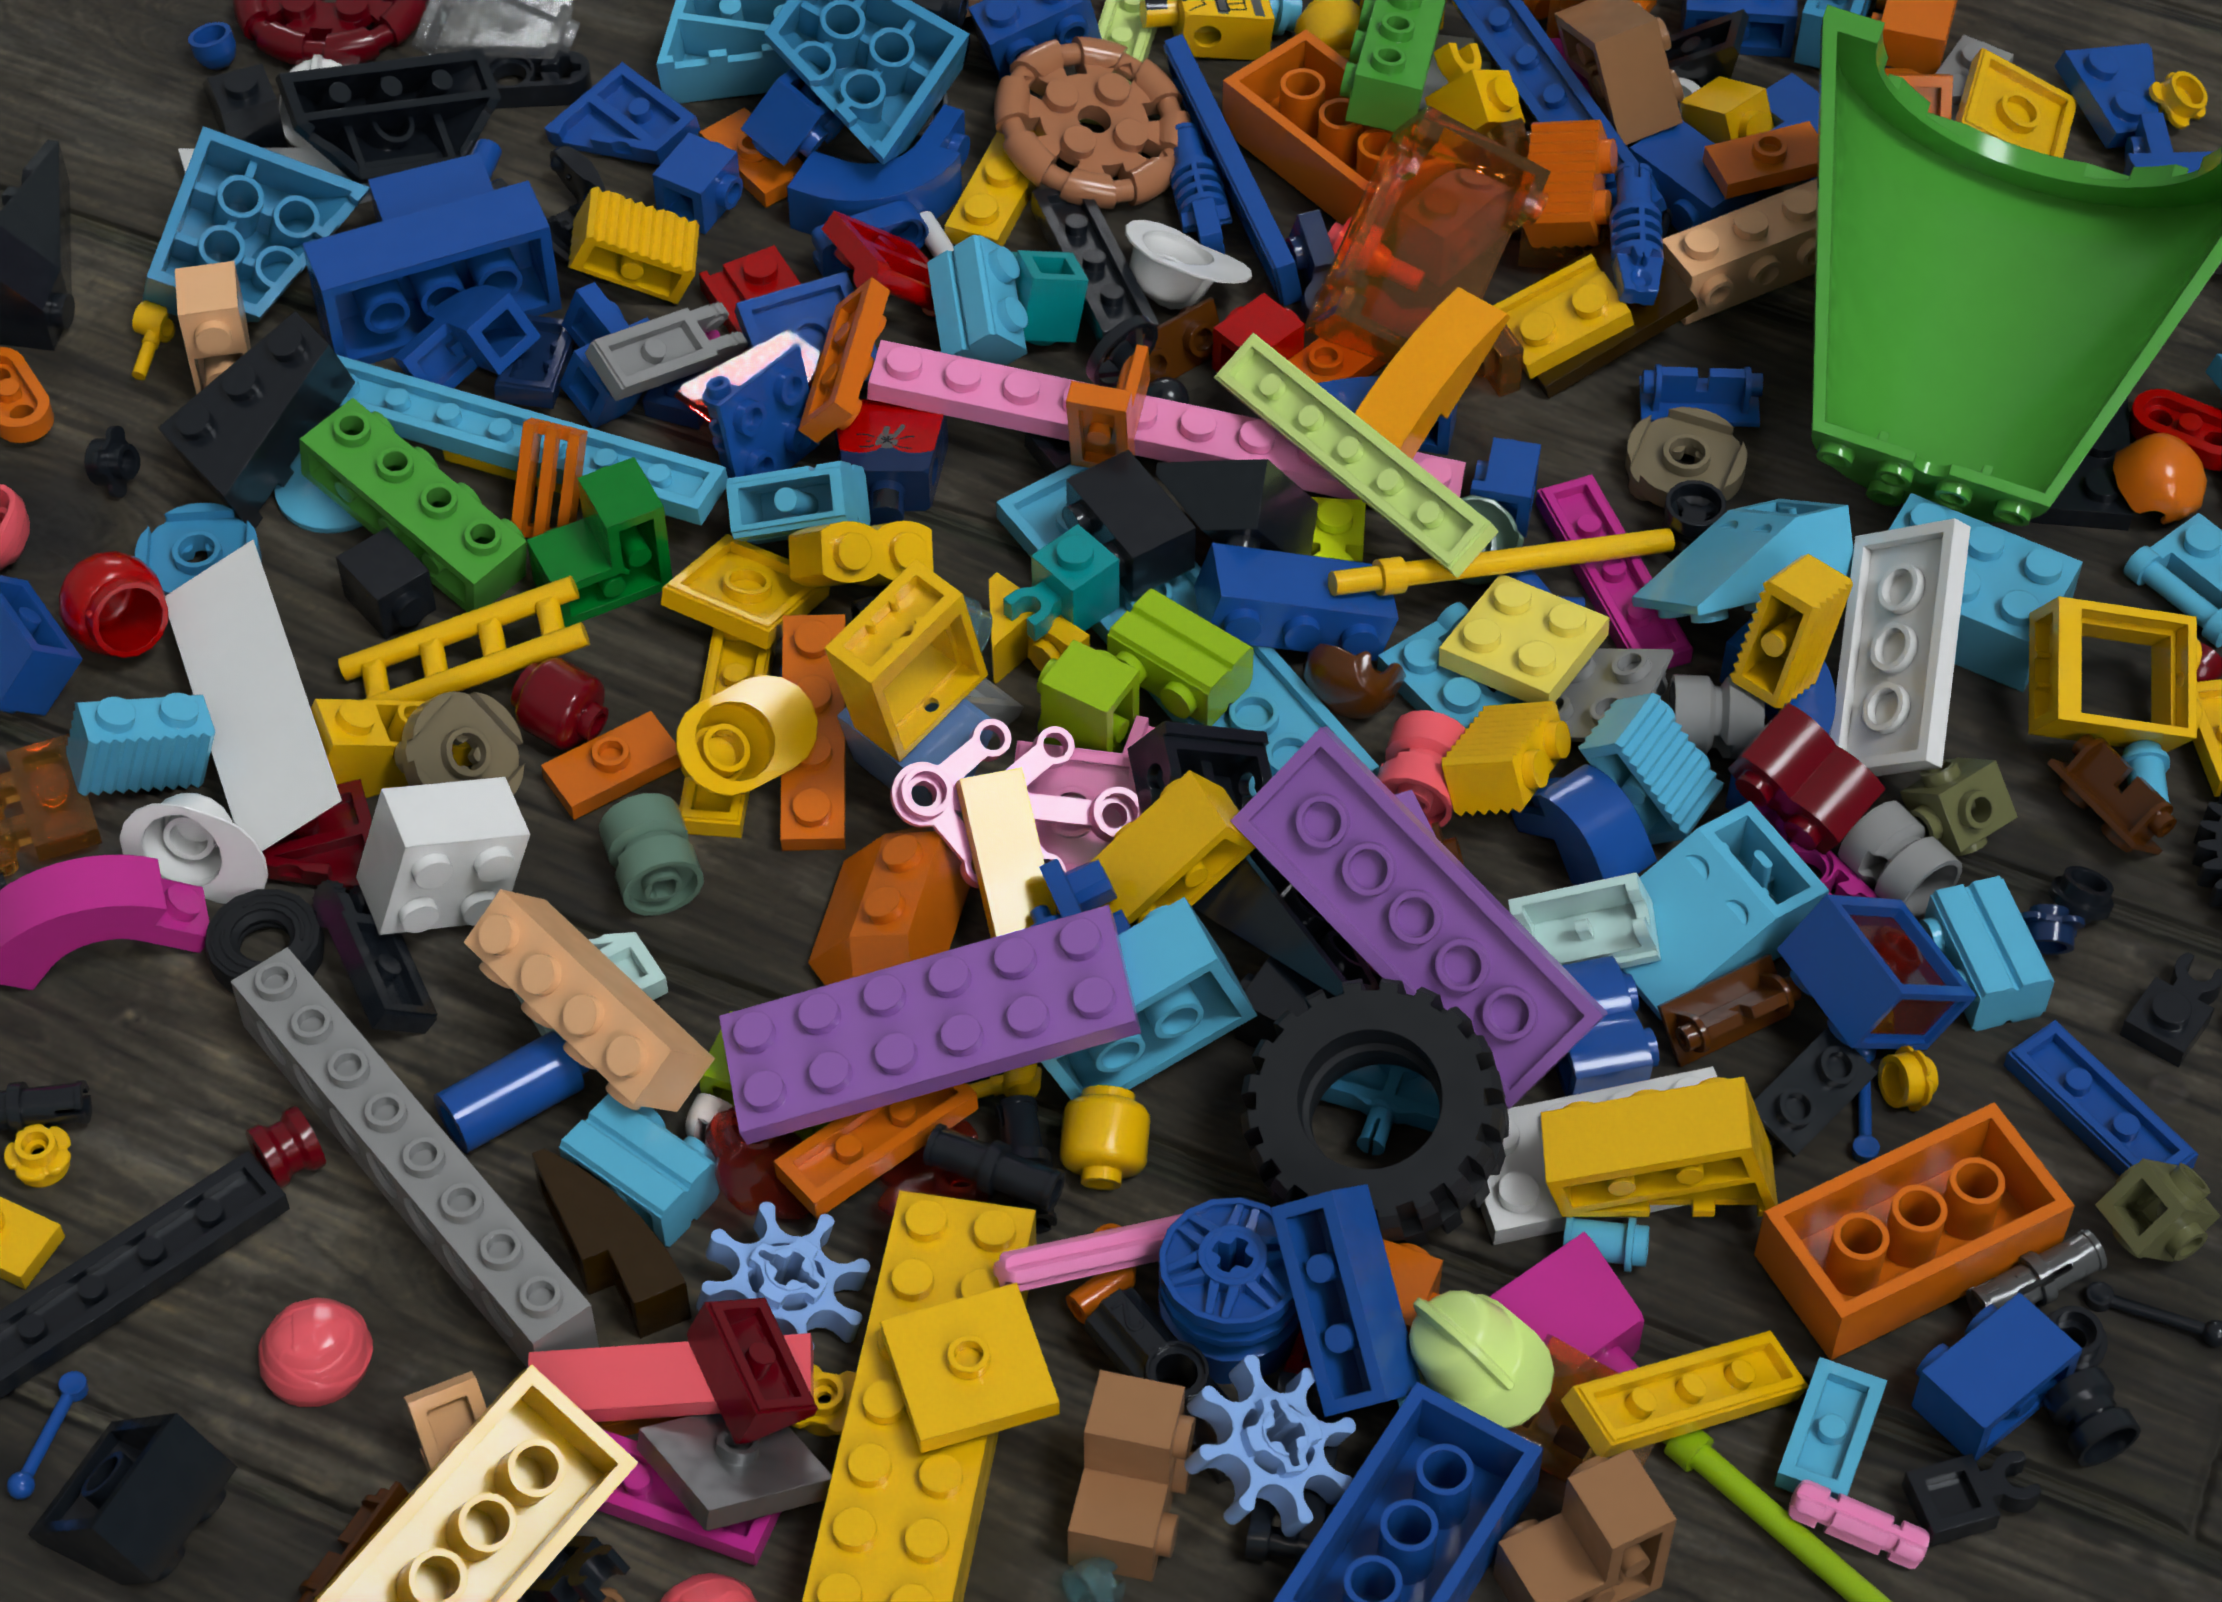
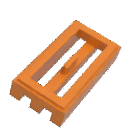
[511,417,588,538]

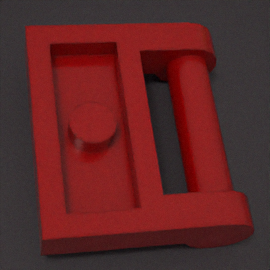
[822,210,936,319]

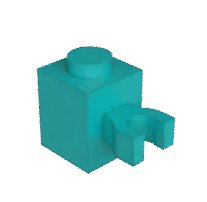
[1012,250,1089,346]
[1003,524,1120,641]

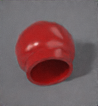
[59,551,169,658]

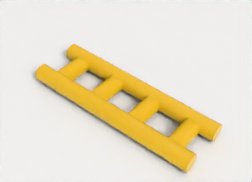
[338,575,590,701]

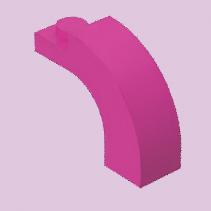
[0,855,210,991]

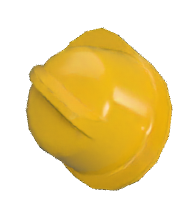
[676,675,818,796]

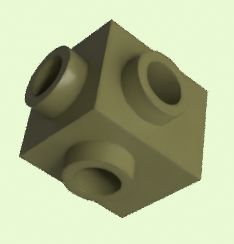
[1900,757,2018,856]
[2095,1158,2221,1262]

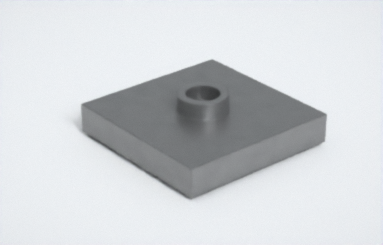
[637,1414,832,1531]

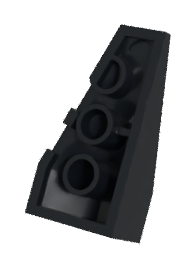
[1192,848,1380,996]

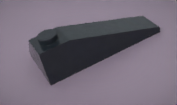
[0,140,75,351]

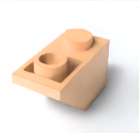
[175,261,251,395]

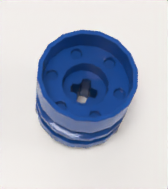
[1158,1197,1301,1384]

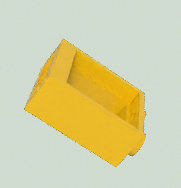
[825,559,988,762]
[2028,596,2202,753]

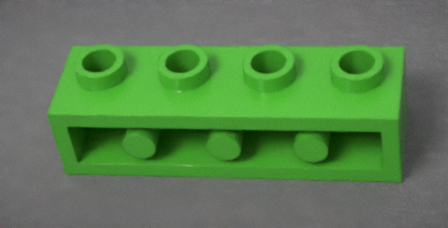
[1339,0,1446,136]
[299,398,527,612]

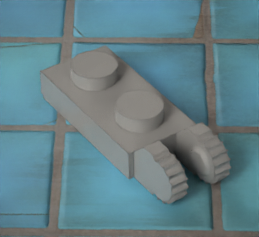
[585,302,748,401]

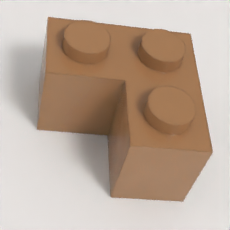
[1554,0,1684,145]
[1068,1370,1196,1582]
[1493,1449,1677,1602]

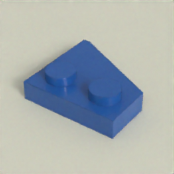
[2054,43,2159,149]
[544,62,701,165]

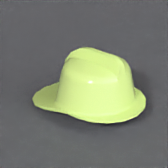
[1409,1291,1555,1429]

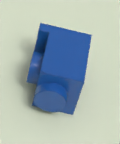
[1470,437,1541,538]

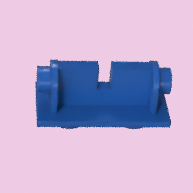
[1639,364,1763,427]

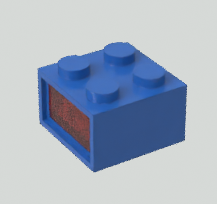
[1777,894,1977,1050]

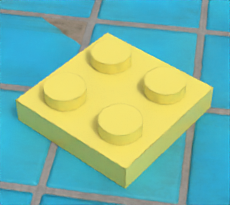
[1438,574,1610,703]

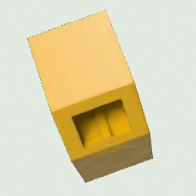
[311,699,473,798]

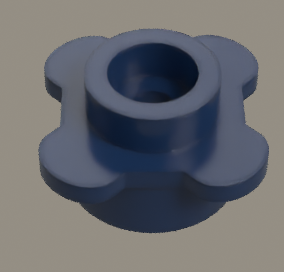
[2021,904,2085,955]

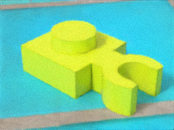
[1311,497,1366,561]

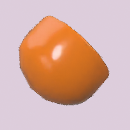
[2113,433,2207,525]

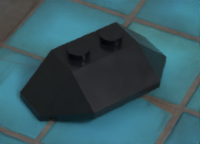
[275,48,501,184]

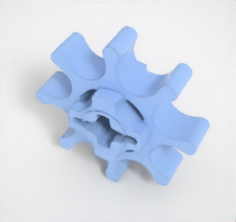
[696,1202,870,1351]
[1184,1355,1356,1537]

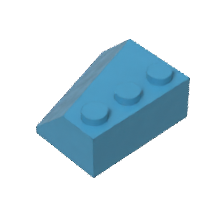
[764,0,969,165]
[142,126,370,322]

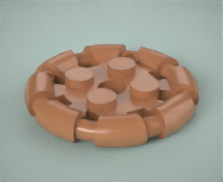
[994,36,1191,209]

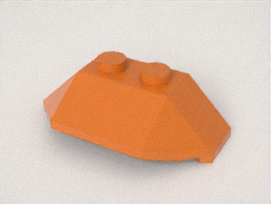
[808,827,975,986]

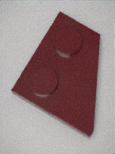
[262,779,372,890]

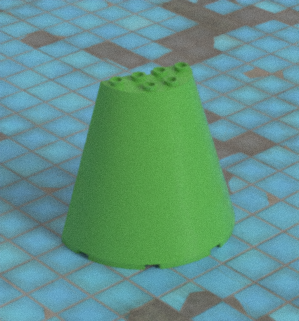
[1811,5,2222,526]

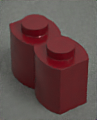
[1728,703,1885,855]

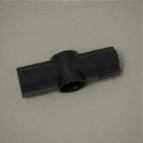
[1084,1287,1231,1484]

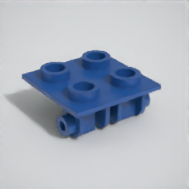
[702,344,821,478]

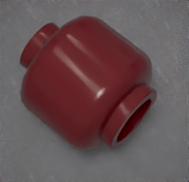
[511,657,609,750]

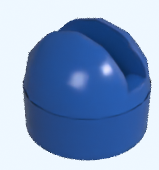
[188,22,237,70]

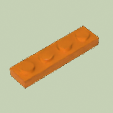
[780,614,846,851]

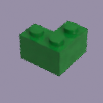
[527,457,673,627]

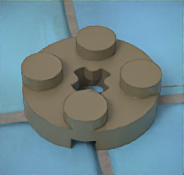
[1625,407,1748,508]
[394,691,525,796]

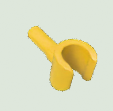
[131,300,175,380]
[968,1063,1042,1099]

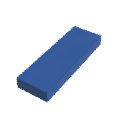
[2003,1020,2199,1176]

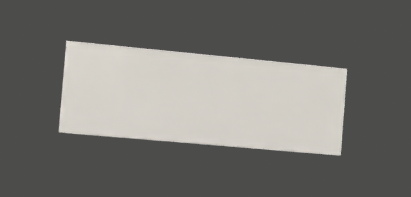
[165,539,342,851]

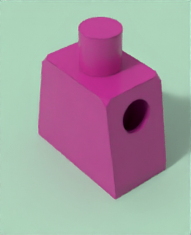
[1489,1232,1644,1401]

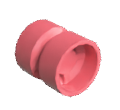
[1377,710,1465,828]

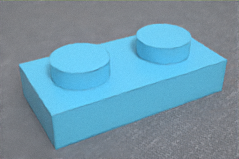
[1774,1357,1887,1499]

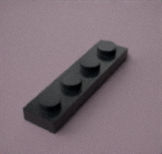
[1031,188,1159,348]

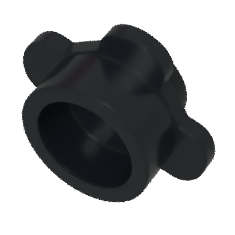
[84,426,141,498]

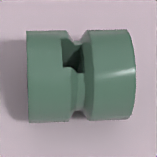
[599,793,704,916]

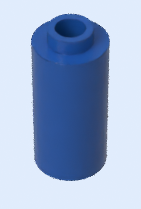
[433,1031,589,1154]

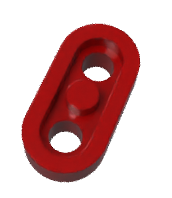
[2129,389,2222,471]

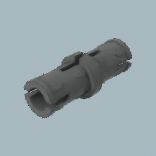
[1965,1229,2107,1317]

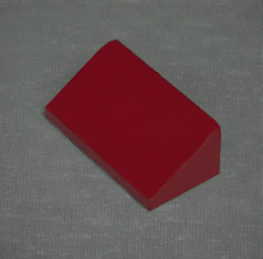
[687,1298,818,1444]

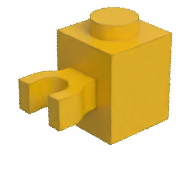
[1425,42,1526,150]

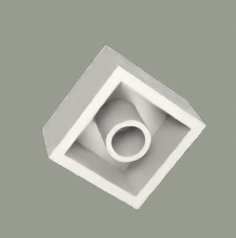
[356,777,530,935]

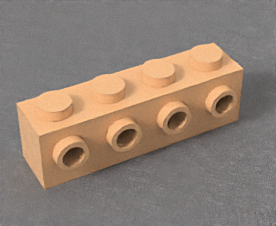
[1663,179,1817,325]
[463,889,715,1112]

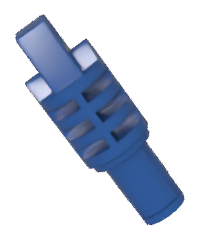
[1170,122,1232,254]
[1609,162,1664,305]

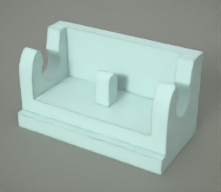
[1508,872,1661,969]

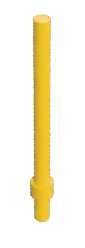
[1328,528,1675,596]

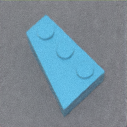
[656,0,792,104]

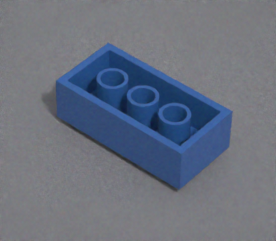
[302,180,562,364]
[1273,1382,1544,1602]

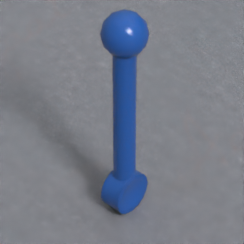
[1851,1048,1880,1164]
[6,1371,89,1500]

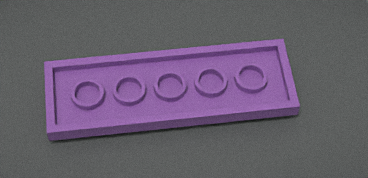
[1231,726,1608,1109]
[719,905,1141,1145]

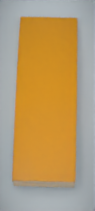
[1355,287,1510,459]

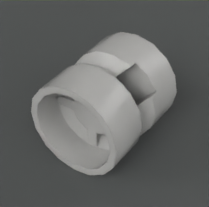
[1668,674,1765,759]
[1838,801,1962,920]

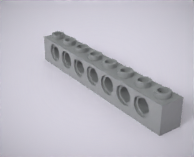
[231,947,599,1368]

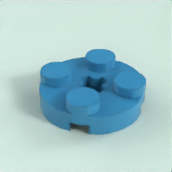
[135,503,262,596]

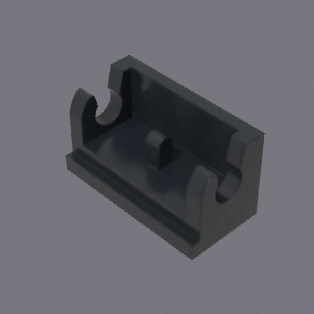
[1127,721,1272,813]

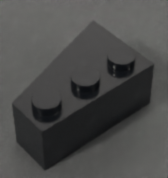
[158,311,355,529]

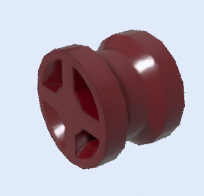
[245,1105,326,1188]

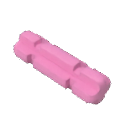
[1788,1480,1930,1569]

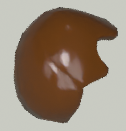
[1303,644,1406,719]

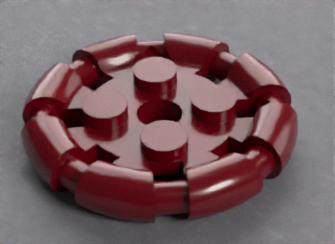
[233,0,428,66]

